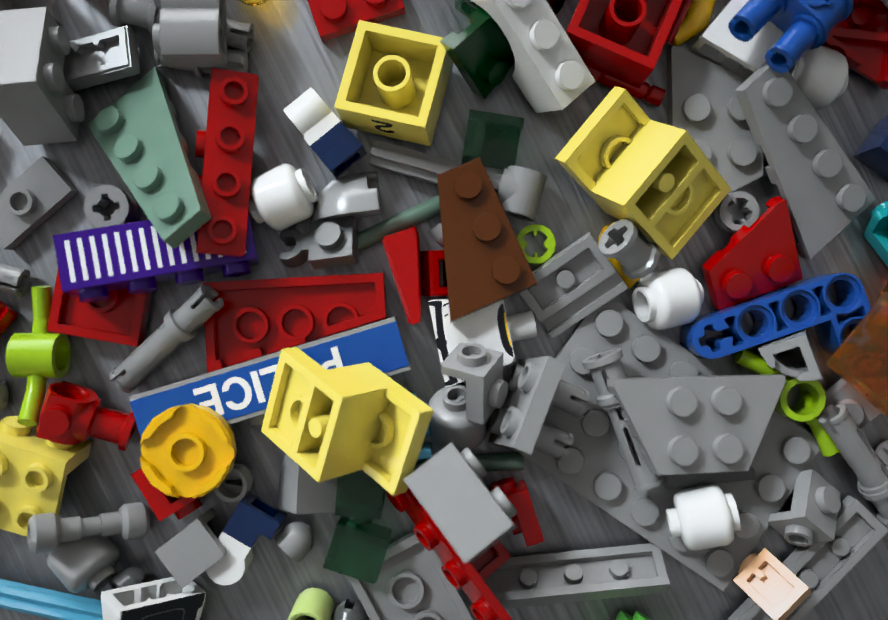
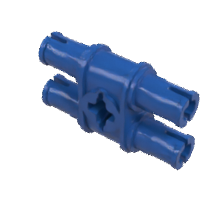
[728,0,854,73]

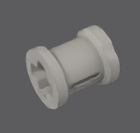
[599,219,660,279]

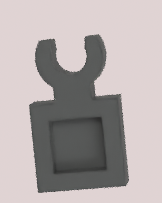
[278,215,358,269]

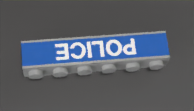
[129,316,413,437]

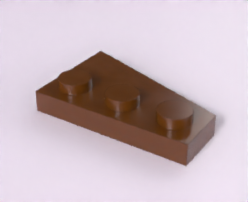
[437,157,537,323]

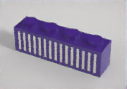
[53,211,259,303]

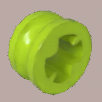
[516,224,556,265]

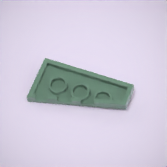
[87,67,211,249]

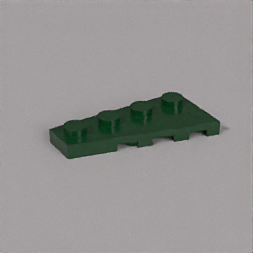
[440,0,565,99]

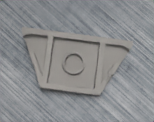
[667,46,764,195]
[607,374,786,475]

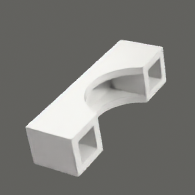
[470,0,595,113]

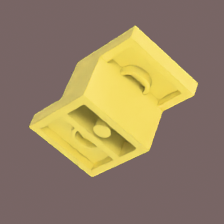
[555,86,731,260]
[261,347,434,496]

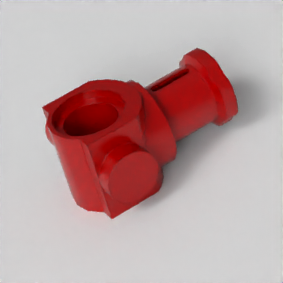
[36,380,137,451]

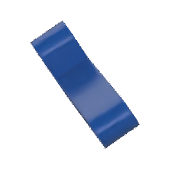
[679,273,880,359]

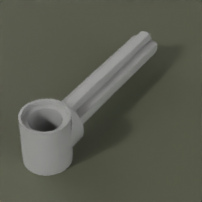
[369,140,547,221]

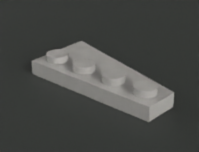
[735,62,876,260]

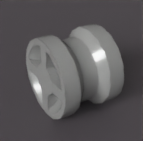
[83,184,142,228]

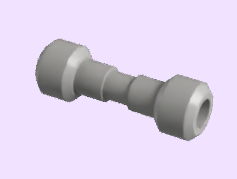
[27,502,150,553]

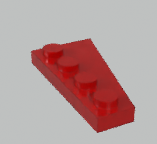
[202,273,387,373]

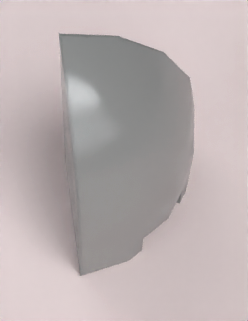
[313,171,382,221]
[758,328,823,381]
[278,453,339,514]

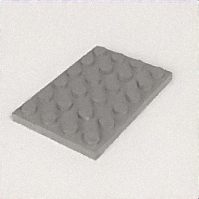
[519,299,820,592]

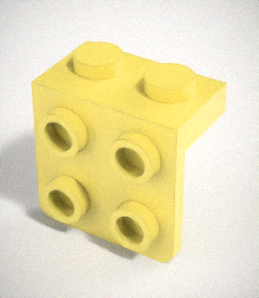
[0,416,92,537]

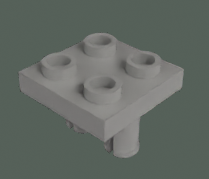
[487,356,590,462]

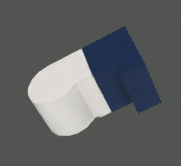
[283,87,367,179]
[206,492,288,586]

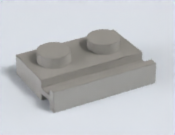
[519,232,628,339]

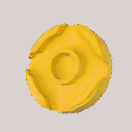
[140,403,237,498]

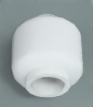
[789,46,849,109]
[249,163,318,231]
[632,267,704,330]
[666,484,741,551]

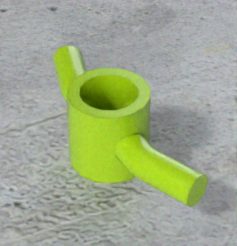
[6,286,72,426]
[734,349,839,457]

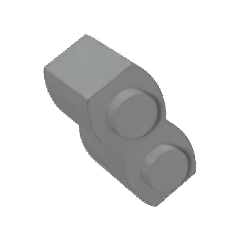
[152,0,227,67]

